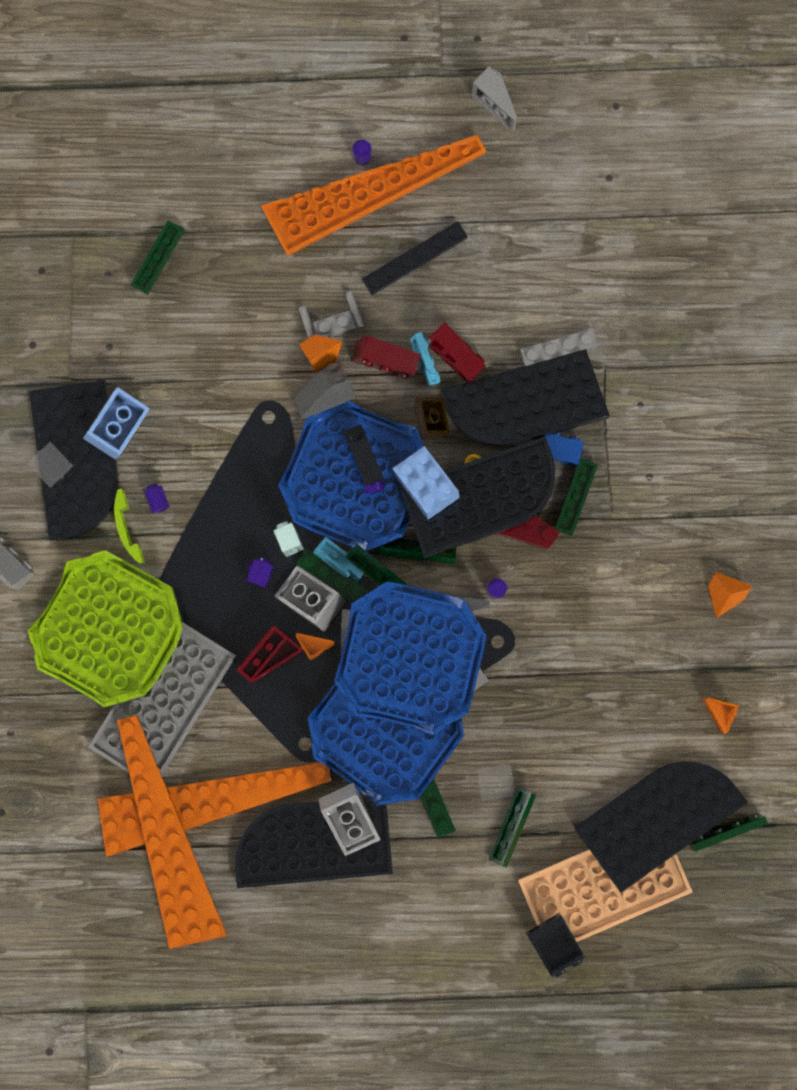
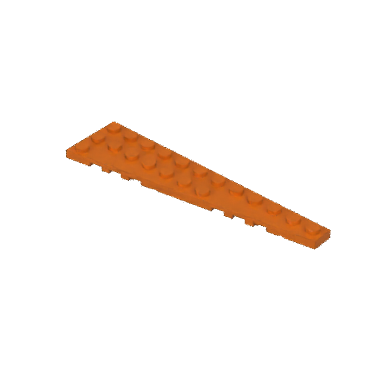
[261,135,486,256]
[117,715,227,949]
[98,763,331,857]

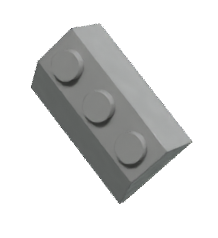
[0,536,35,590]

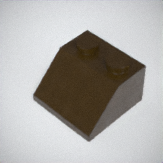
[414,397,450,440]

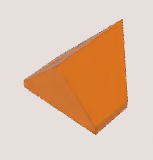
[298,335,342,374]
[708,572,752,619]
[296,633,335,660]
[702,698,739,734]

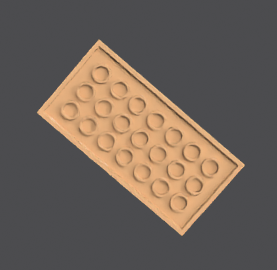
[518,849,692,942]

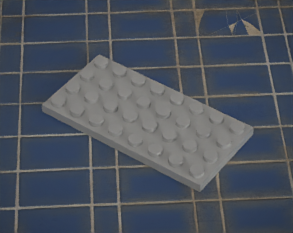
[88,622,237,776]

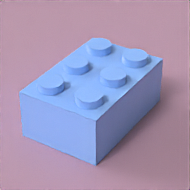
[83,387,150,460]
[393,446,460,520]

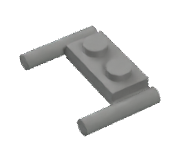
[298,291,364,338]

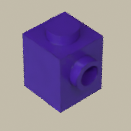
[246,557,274,588]

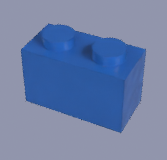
[546,433,584,467]

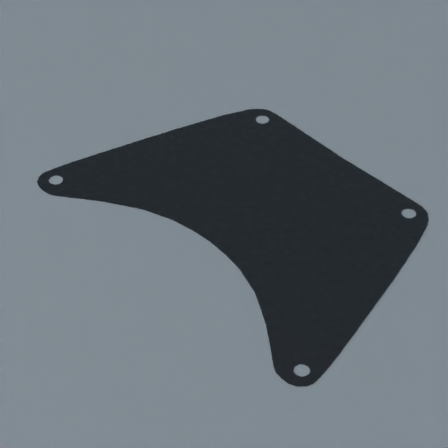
[160,401,515,762]

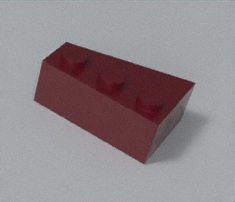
[428,322,485,383]
[351,336,420,379]
[494,516,560,550]
[236,624,304,683]

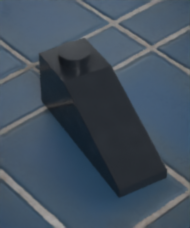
[343,424,384,486]

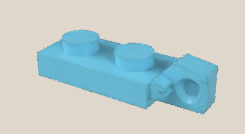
[410,332,441,386]
[313,537,364,582]

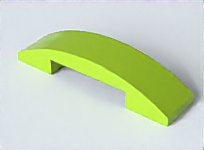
[114,489,145,564]

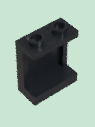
[526,913,585,977]

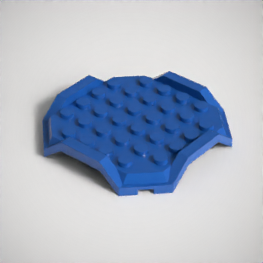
[278,401,424,551]
[334,581,487,735]
[308,683,464,805]

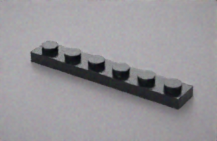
[362,221,468,296]

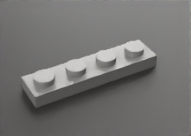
[520,328,598,366]

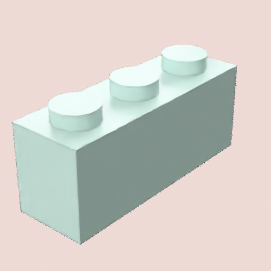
[274,522,304,557]

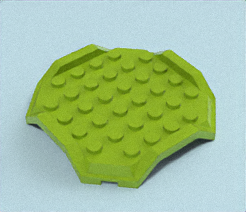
[28,550,183,707]

